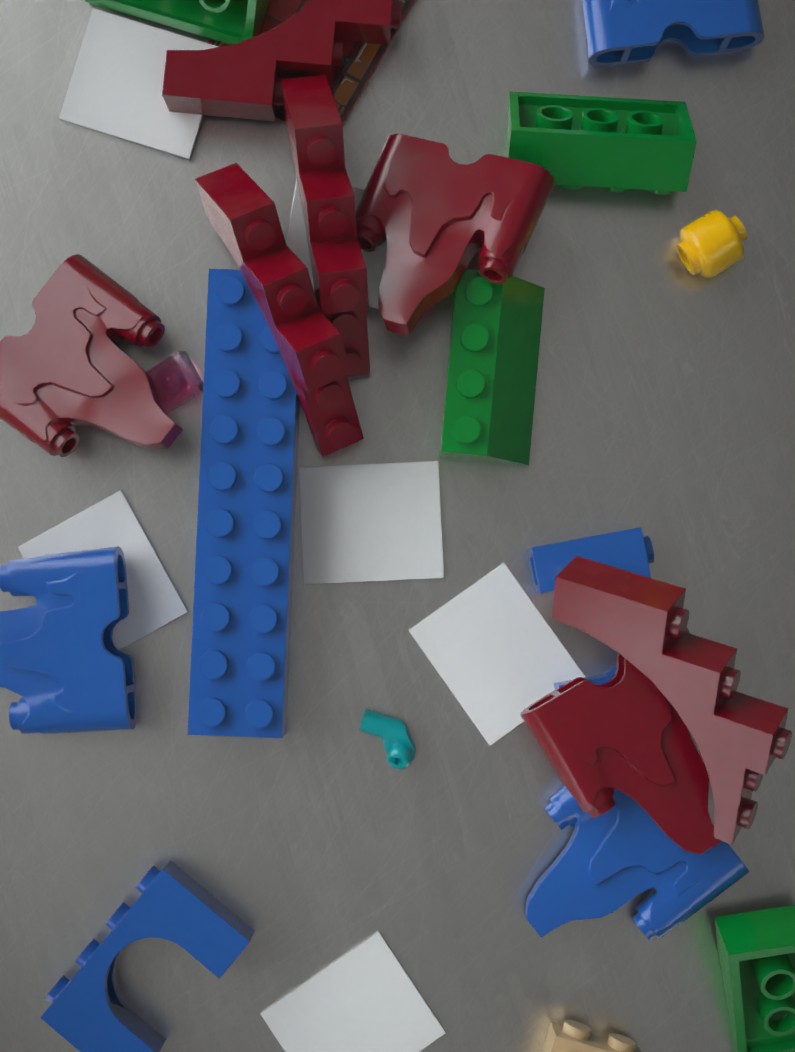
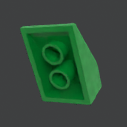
[715,905,795,1052]

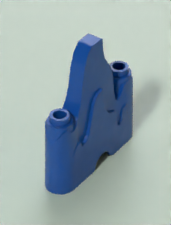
[582,0,764,67]
[0,546,137,734]
[525,785,749,941]

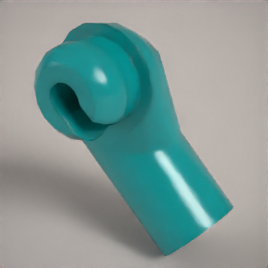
[359,709,416,770]

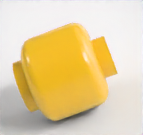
[676,210,748,278]

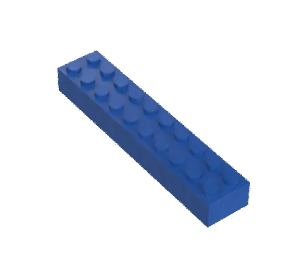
[187,269,300,738]

